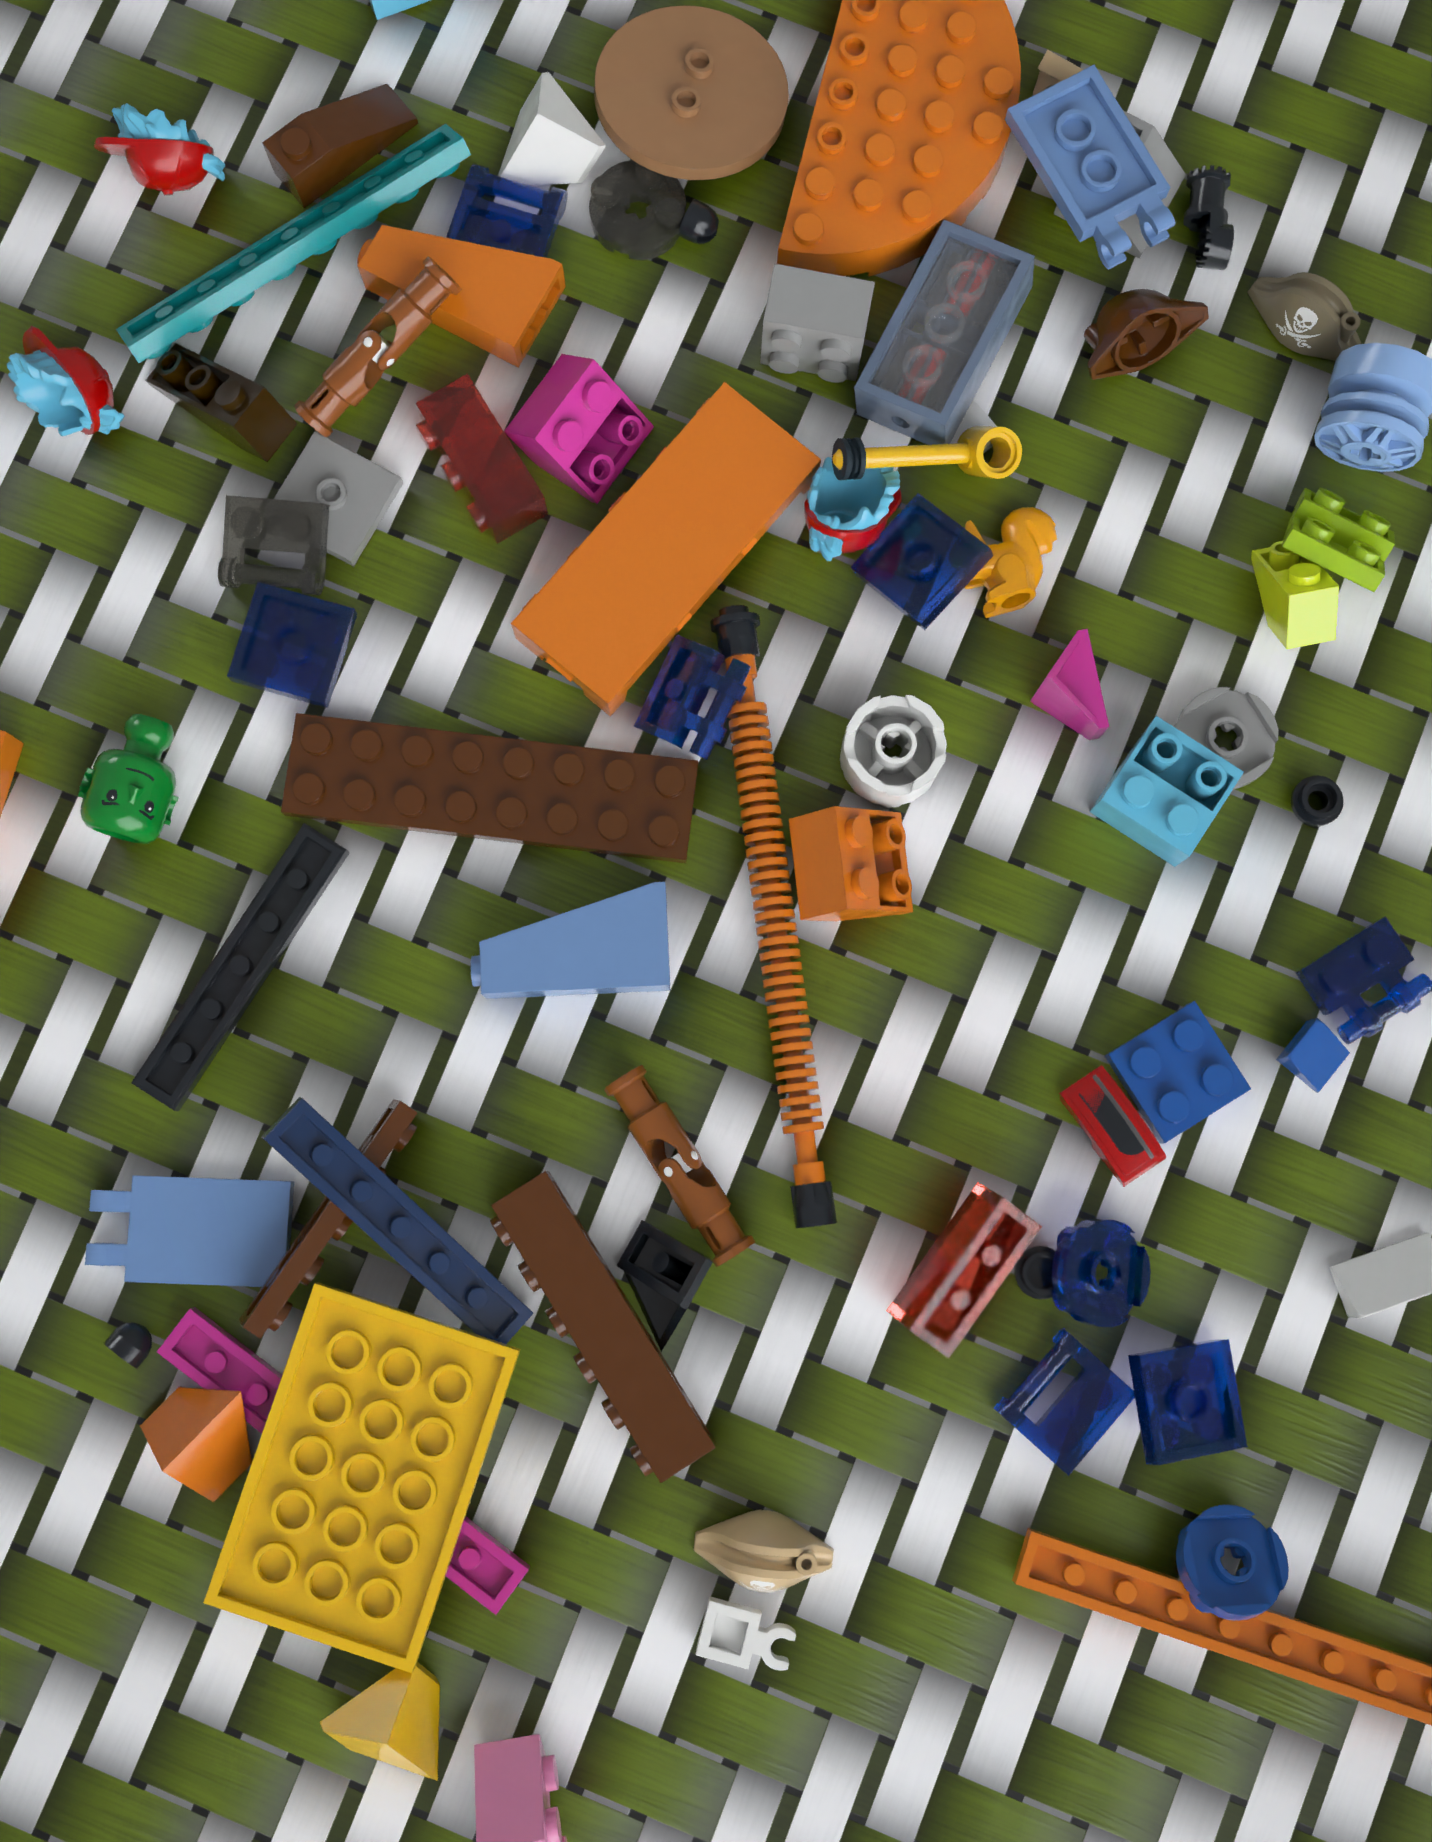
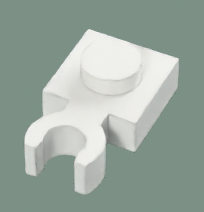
[696,1596,796,1671]

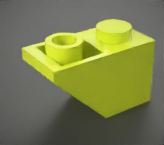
[1251,541,1339,649]

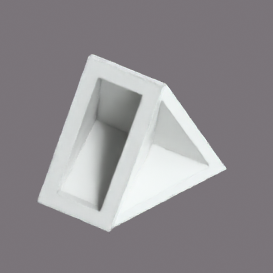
[494,72,606,187]

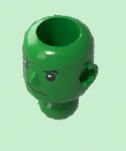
[78,714,179,844]

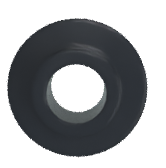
[1291,775,1343,827]

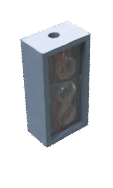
[854,220,1035,445]

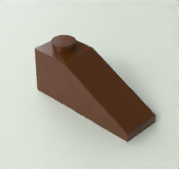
[262,84,418,208]

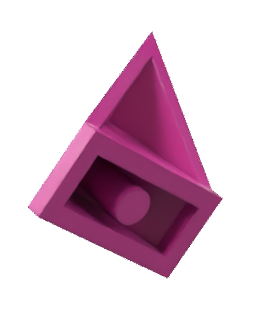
[1030,629,1109,740]

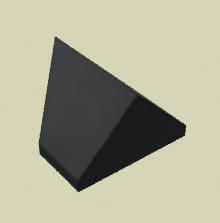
[616,1220,713,1352]

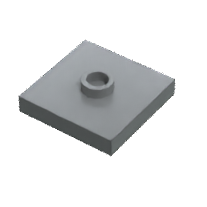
[264,432,403,567]

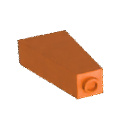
[357,225,566,368]

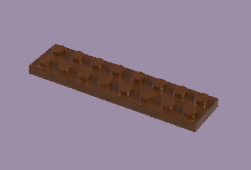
[281,713,698,863]

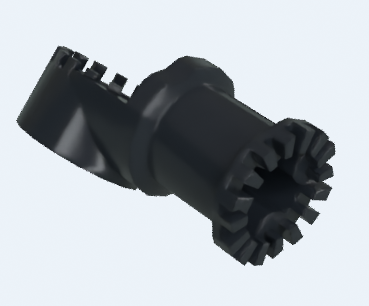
[1183,165,1234,270]

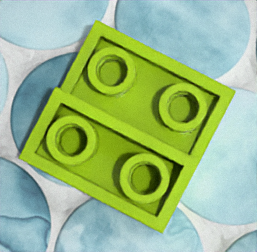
[1282,488,1395,592]

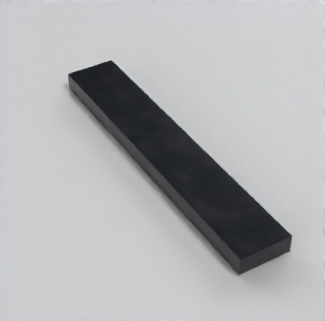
[131,823,350,1111]

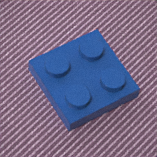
[1105,1001,1251,1144]

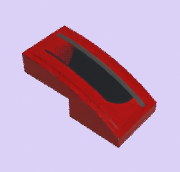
[1059,1065,1166,1187]

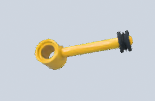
[832,426,1022,480]

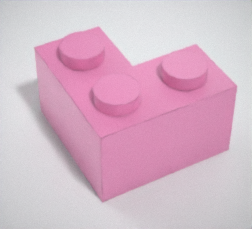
[474,1734,567,1842]

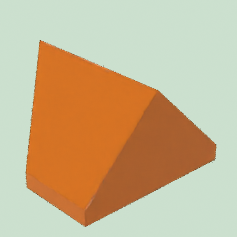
[140,1386,253,1502]

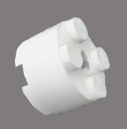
[840,695,947,808]

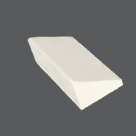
[1329,1233,1432,1319]

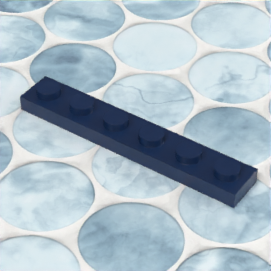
[262,1097,533,1344]

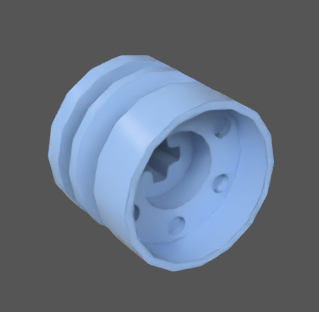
[1314,343,1432,472]

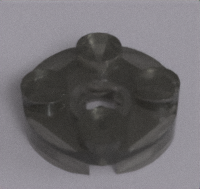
[589,160,686,260]

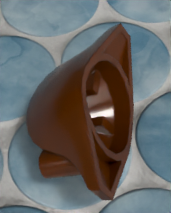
[1084,289,1209,380]

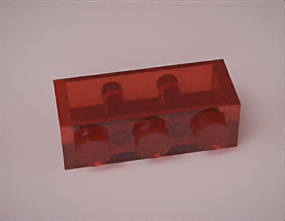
[415,373,548,544]
[886,1182,1042,1358]

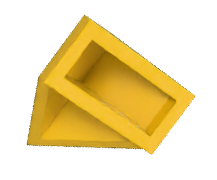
[320,1662,440,1781]

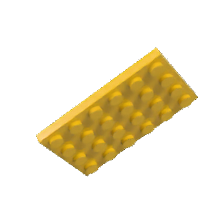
[203,1282,521,1673]

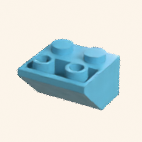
[1090,716,1244,867]

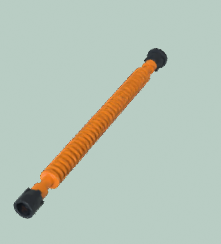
[710,605,837,1228]

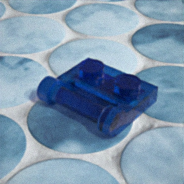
[446,164,568,258]
[993,1328,1138,1476]

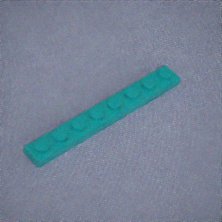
[116,124,471,363]

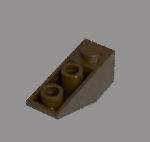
[145,343,298,462]

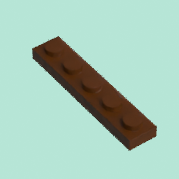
[239,1099,418,1339]

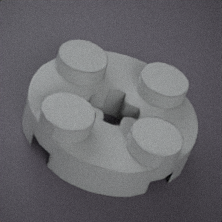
[1174,687,1278,789]

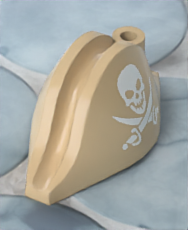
[693,1510,834,1593]

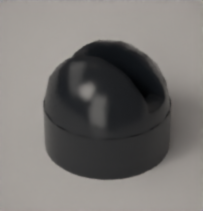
[678,199,719,244]
[104,1322,152,1369]

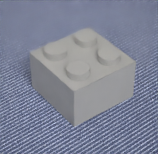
[760,264,875,383]

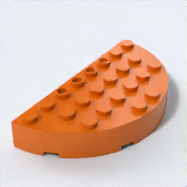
[777,0,1021,276]

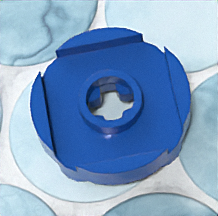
[1176,1505,1289,1621]

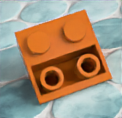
[789,806,913,921]

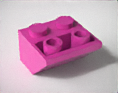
[504,354,654,504]

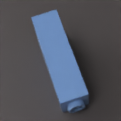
[471,882,671,999]

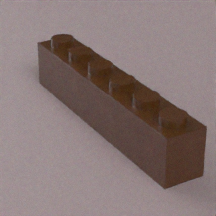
[490,1171,716,1483]

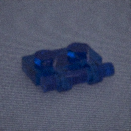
[634,635,751,760]
[1295,916,1432,1045]

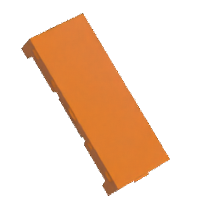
[511,382,821,717]

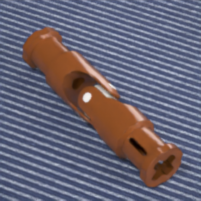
[294,256,462,438]
[604,1065,755,1267]

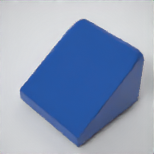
[1276,1018,1350,1093]

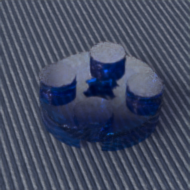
[1052,1218,1151,1327]

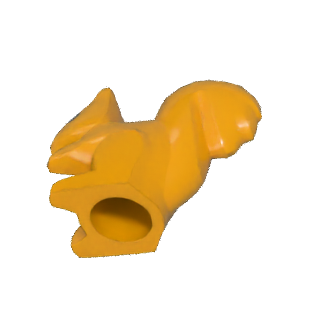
[950,507,1057,618]

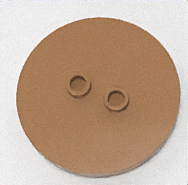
[594,6,789,180]

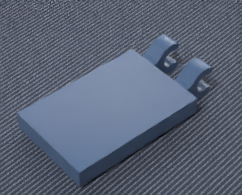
[1005,65,1176,270]
[85,1175,294,1287]

